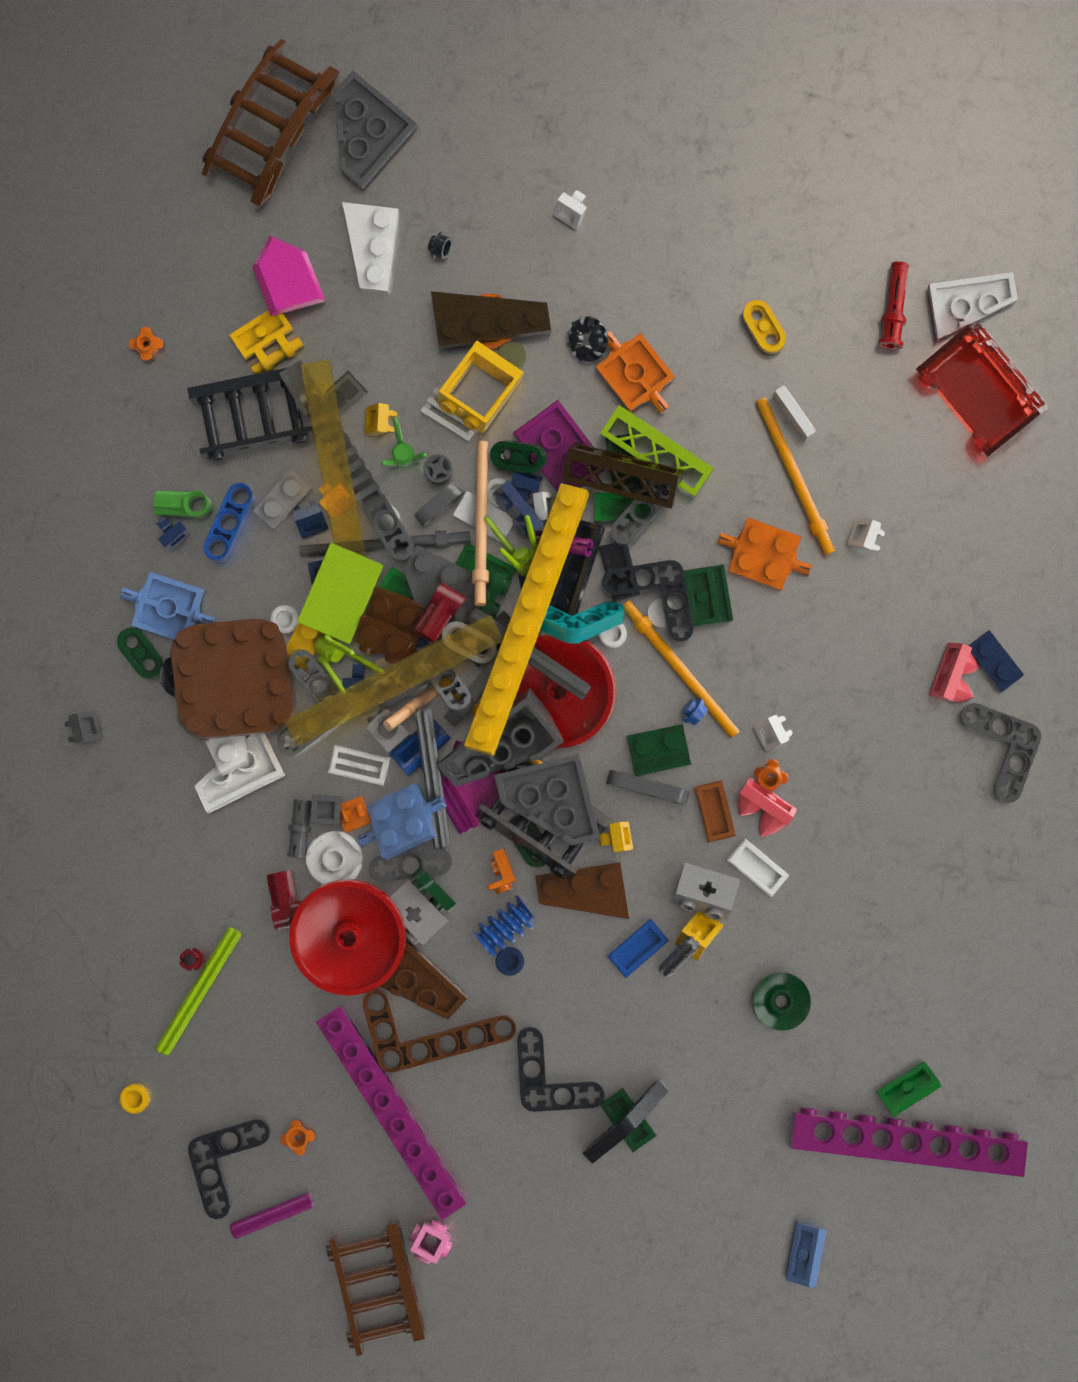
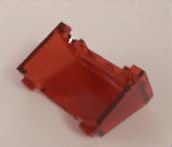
[916,322,1048,457]

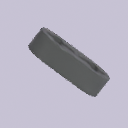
[414,481,465,527]

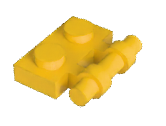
[229,310,304,374]

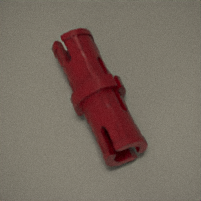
[179,948,205,971]

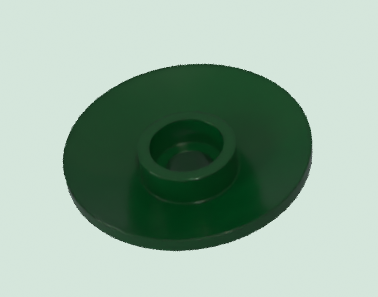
[753,972,811,1031]

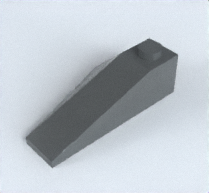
[437,688,564,787]

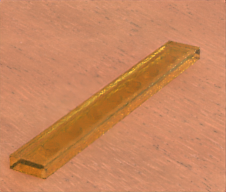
[300,359,366,557]
[284,614,503,746]

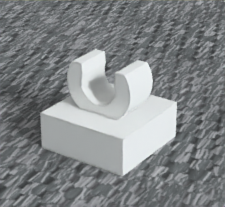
[552,190,587,230]
[526,492,557,523]
[847,518,885,550]
[753,714,792,752]

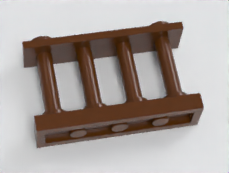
[326,1220,426,1356]

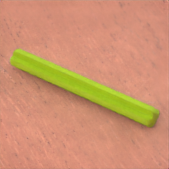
[155,927,241,1056]

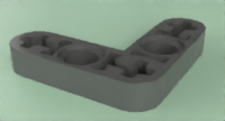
[370,648,475,717]
[277,649,349,756]
[959,703,1041,803]

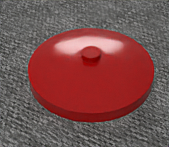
[515,634,616,748]
[289,879,406,996]

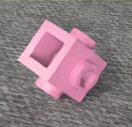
[409,1219,453,1264]

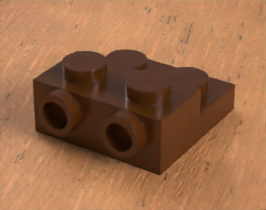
[353,586,429,665]

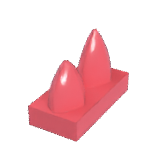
[929,642,979,702]
[738,777,797,837]

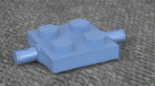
[120,571,216,640]
[357,783,447,860]

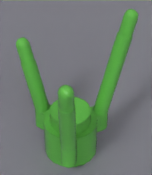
[381,417,427,468]

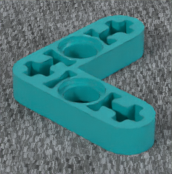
[540,601,625,643]

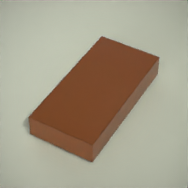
[694,780,736,843]

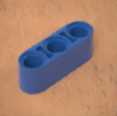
[203,483,255,564]

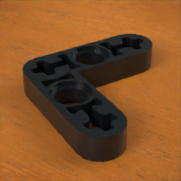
[601,560,693,643]
[517,1027,605,1112]
[582,1079,670,1164]
[188,1118,271,1219]

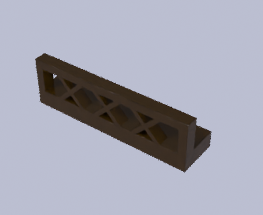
[562,442,684,509]

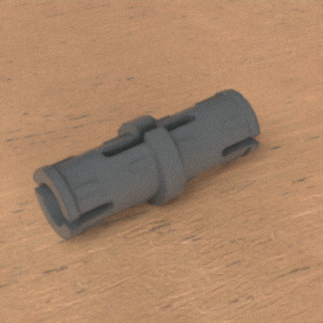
[287,799,312,858]

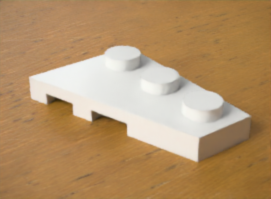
[342,202,399,294]

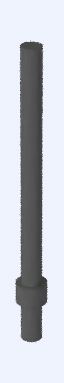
[299,530,471,557]

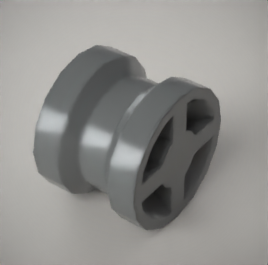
[424,454,453,486]

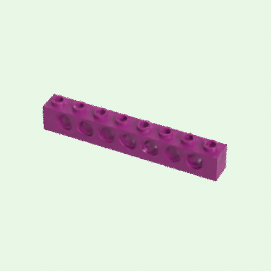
[316,1005,468,1220]
[789,1107,1028,1177]

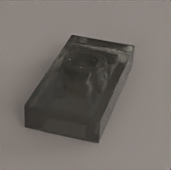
[322,370,368,420]

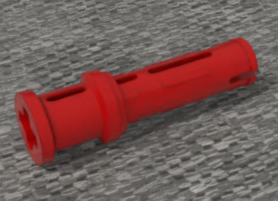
[878,261,909,350]

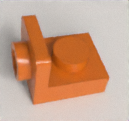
[487,848,516,894]

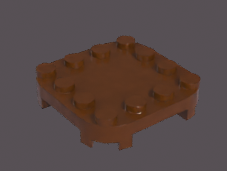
[169,619,293,741]

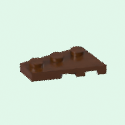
[535,862,629,919]
[379,939,469,1019]

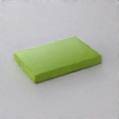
[297,542,384,644]

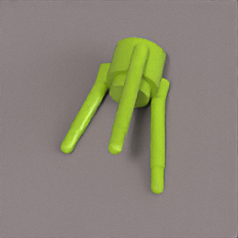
[484,515,538,577]
[314,634,385,695]

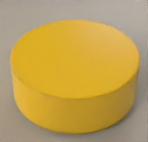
[119,1084,150,1114]

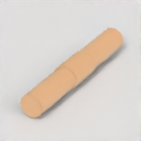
[383,685,442,731]

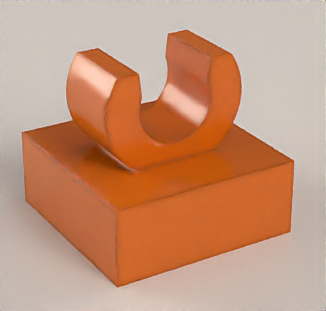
[340,796,371,833]

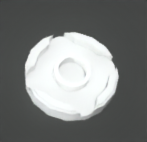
[306,831,363,885]

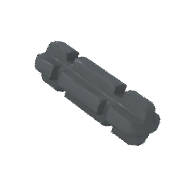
[659,936,700,977]

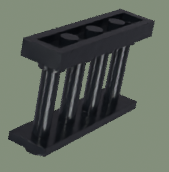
[187,367,315,462]
[475,761,612,881]

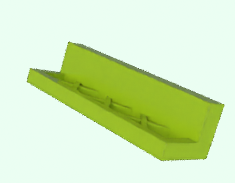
[600,405,714,497]

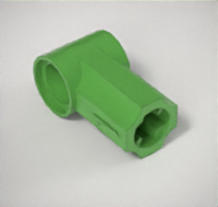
[153,490,214,520]

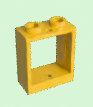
[436,341,524,434]

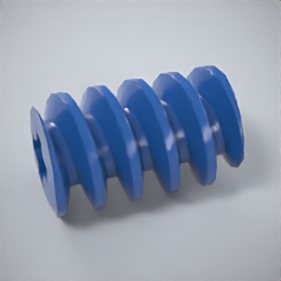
[471,895,535,957]

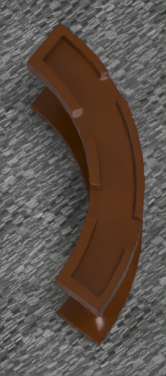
[202,39,340,207]

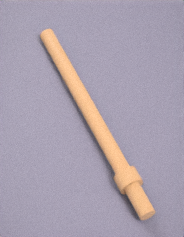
[472,441,489,606]

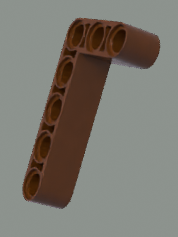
[363,989,516,1073]

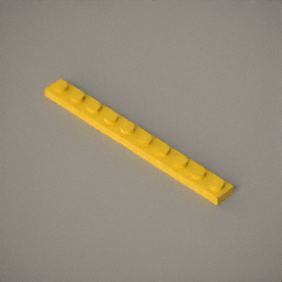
[464,483,590,756]

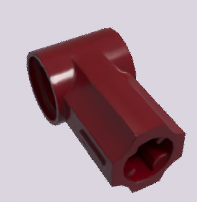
[414,582,466,644]
[267,870,301,931]

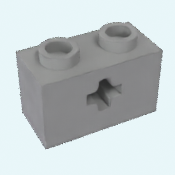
[672,863,740,920]
[390,879,449,945]

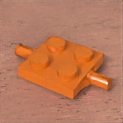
[595,331,675,414]
[717,517,812,590]

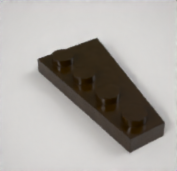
[431,291,551,349]

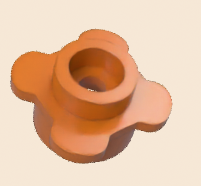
[129,327,163,361]
[754,759,788,791]
[280,1120,315,1155]

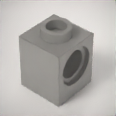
[366,708,410,754]

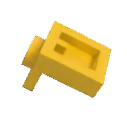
[675,912,724,961]

